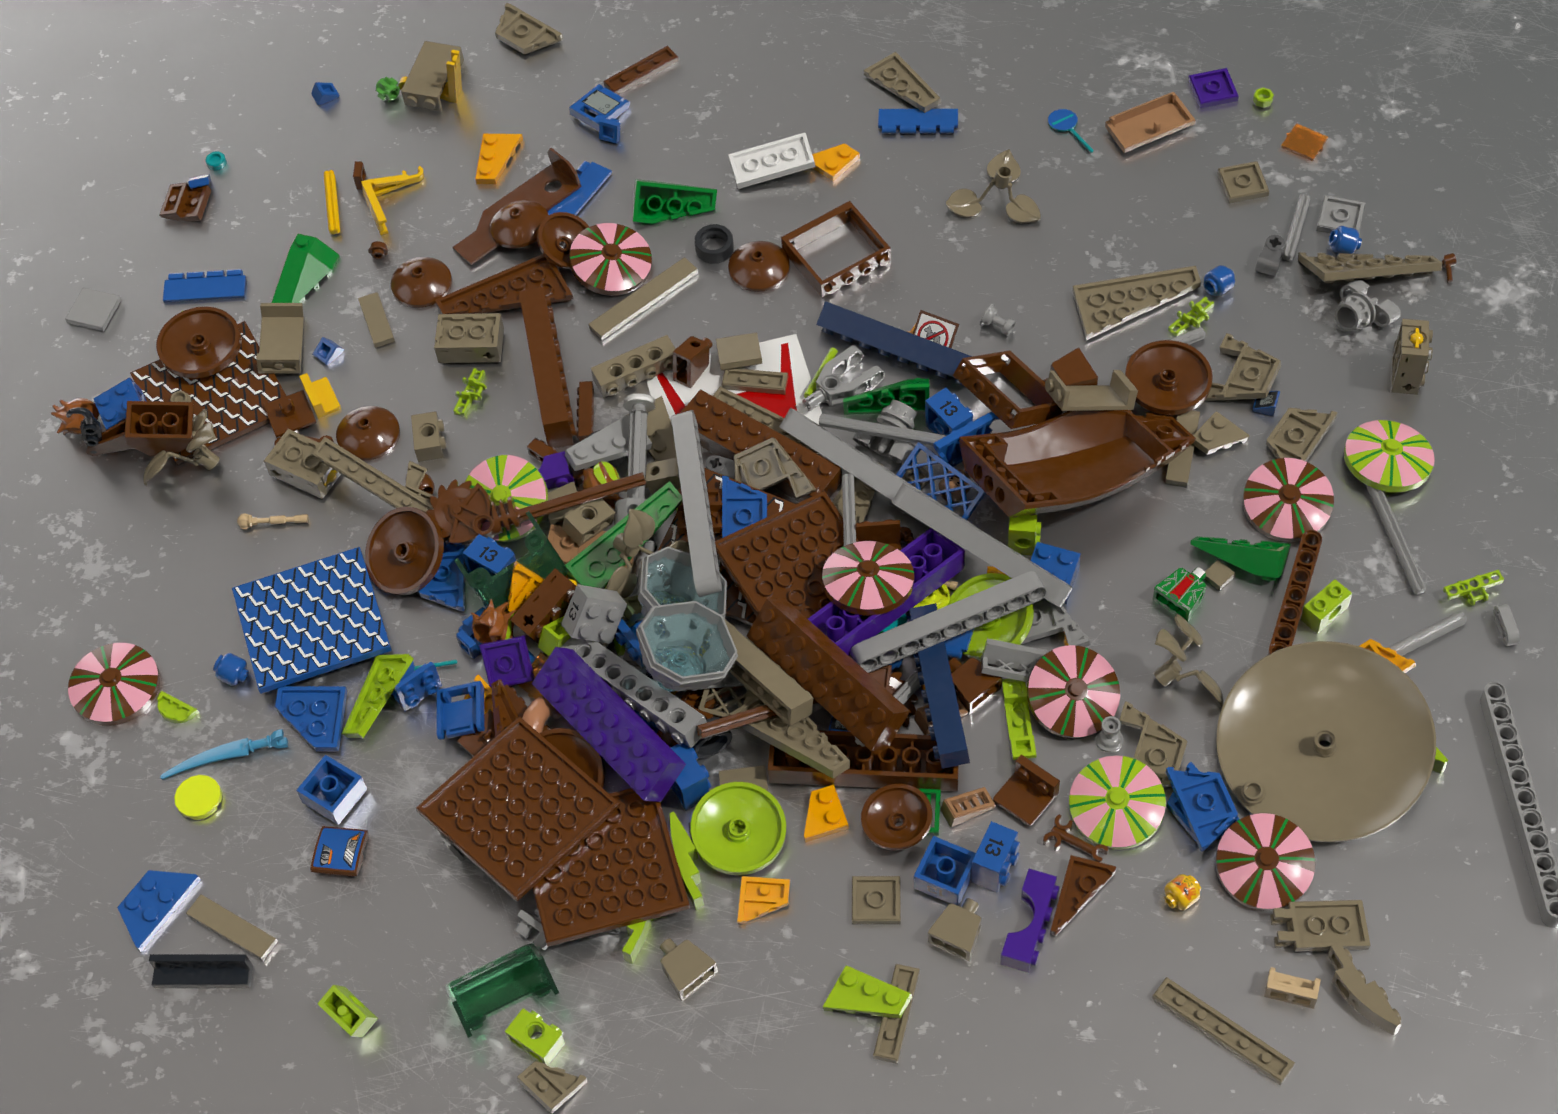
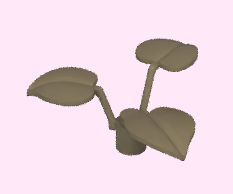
[946,149,1041,223]
[143,409,220,486]
[606,509,690,598]
[1154,614,1223,708]

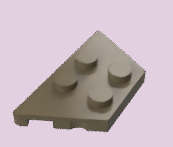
[495,2,563,54]
[1266,408,1338,462]

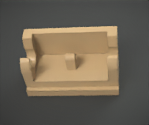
[1264,967,1321,1009]

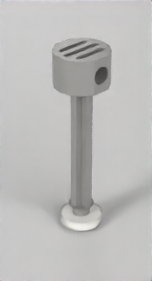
[614,393,656,534]

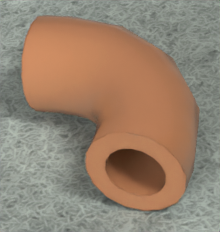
[522,695,562,733]

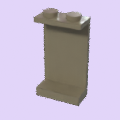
[401,41,464,111]
[256,303,304,373]
[1045,370,1138,411]

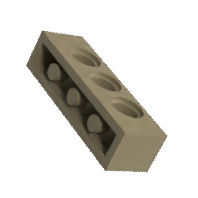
[591,335,675,398]

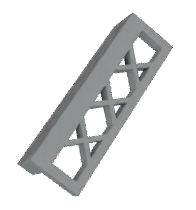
[981,639,1049,682]

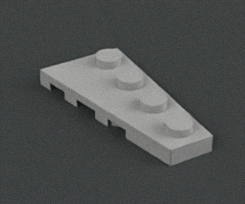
[565,414,652,471]

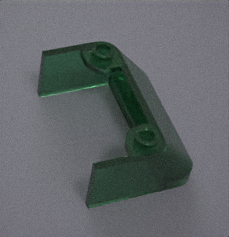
[454,511,568,611]
[445,943,559,1038]

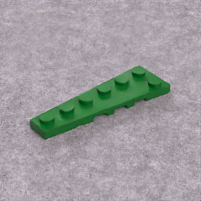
[565,481,683,589]

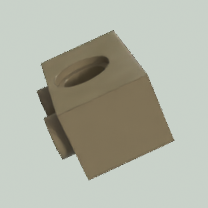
[411,411,446,462]
[562,498,615,547]

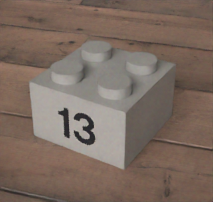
[561,584,627,644]

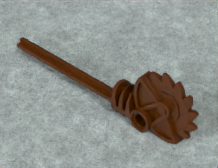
[426,472,647,545]
[697,665,918,739]

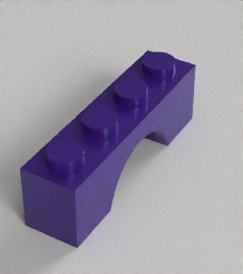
[538,451,575,490]
[1000,869,1060,973]

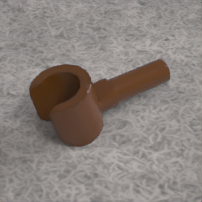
[1442,253,1456,283]

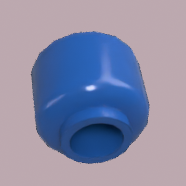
[1328,226,1362,254]
[1203,265,1235,297]
[213,653,249,686]

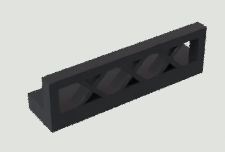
[149,954,253,988]

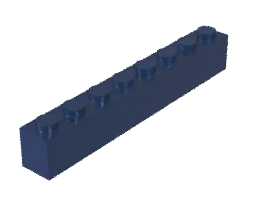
[816,301,972,385]
[907,603,970,769]

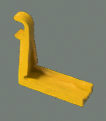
[398,50,462,103]
[361,166,424,235]

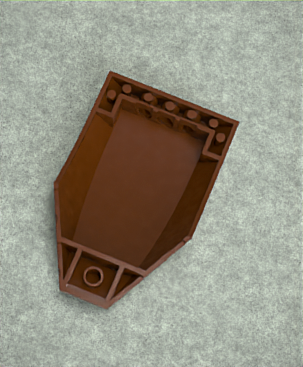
[959,410,1196,517]

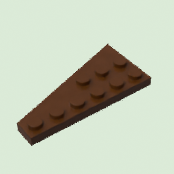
[435,254,574,314]

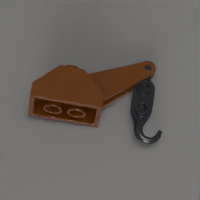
[66,401,194,456]

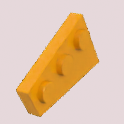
[475,133,523,184]

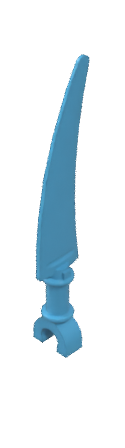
[160,729,288,779]

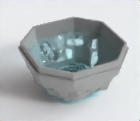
[638,547,727,633]
[636,601,738,691]

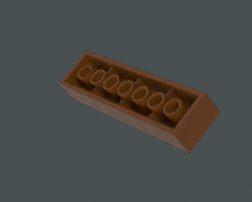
[519,287,576,449]
[681,389,842,502]
[746,598,910,751]
[768,730,959,792]

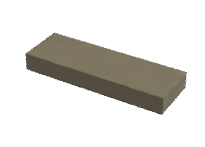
[358,292,395,348]
[722,368,788,394]

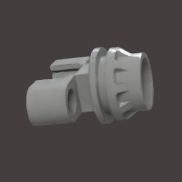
[1335,279,1401,331]
[853,400,917,465]

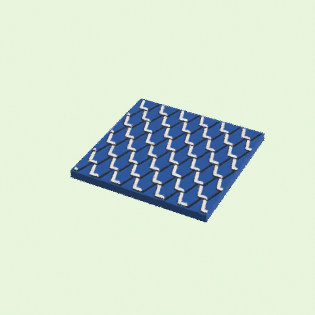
[232,547,392,694]

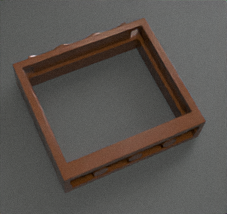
[781,201,891,298]
[953,350,1063,429]

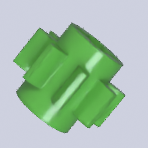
[375,76,400,102]

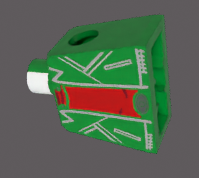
[1153,567,1206,622]

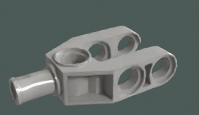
[802,346,885,411]

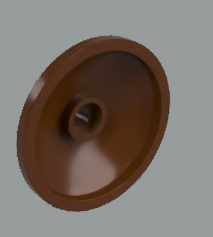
[490,200,548,248]
[537,212,589,269]
[728,241,790,292]
[390,257,452,308]
[336,406,400,461]
[861,784,933,850]

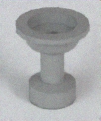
[980,303,1016,336]
[1095,716,1124,752]

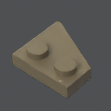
[1193,411,1250,455]
[517,1061,587,1114]

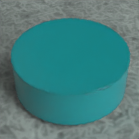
[205,151,227,171]

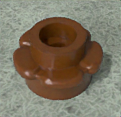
[368,241,388,259]

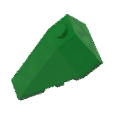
[632,179,717,224]
[271,233,340,303]
[843,378,930,415]
[1191,536,1291,581]

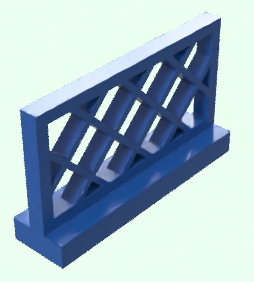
[896,442,986,520]

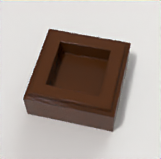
[353,161,366,190]

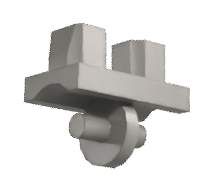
[515,908,548,951]

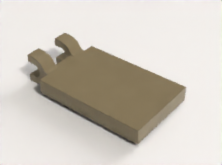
[1270,900,1371,952]

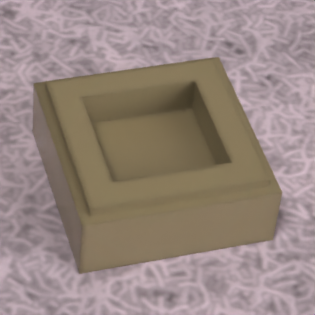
[902,463,930,489]
[1204,560,1235,591]

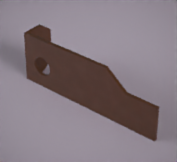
[452,148,582,265]

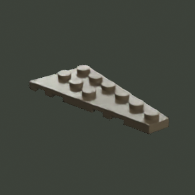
[1298,252,1442,283]
[729,697,850,779]

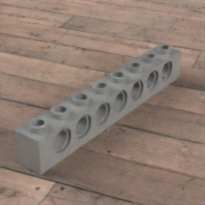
[561,638,707,748]

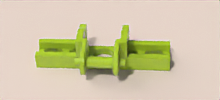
[1168,296,1214,337]
[453,368,487,417]
[1443,569,1504,606]

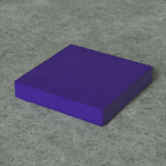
[1188,68,1239,109]
[479,635,535,688]

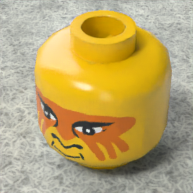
[1164,874,1201,911]

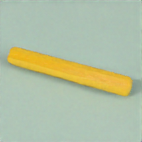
[323,170,340,235]

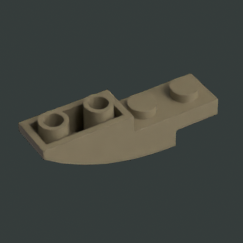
[1328,942,1402,1035]

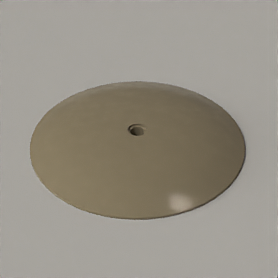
[1216,641,1436,842]

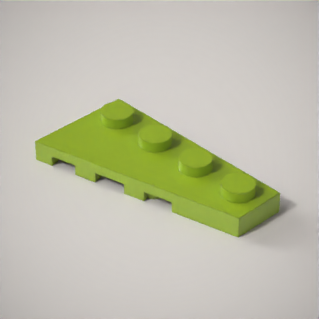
[342,654,414,738]

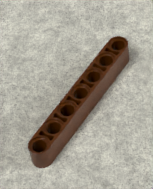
[1267,530,1322,656]

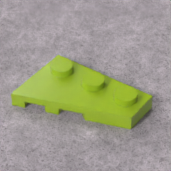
[823,965,912,1018]

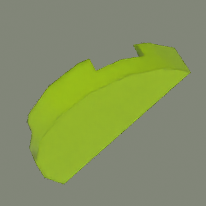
[157,691,199,724]

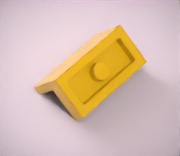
[299,373,341,418]

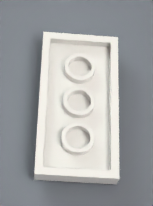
[728,133,816,189]

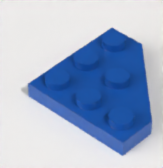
[275,686,347,752]

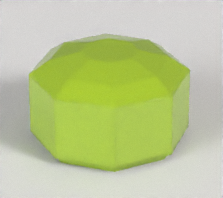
[1253,88,1274,108]

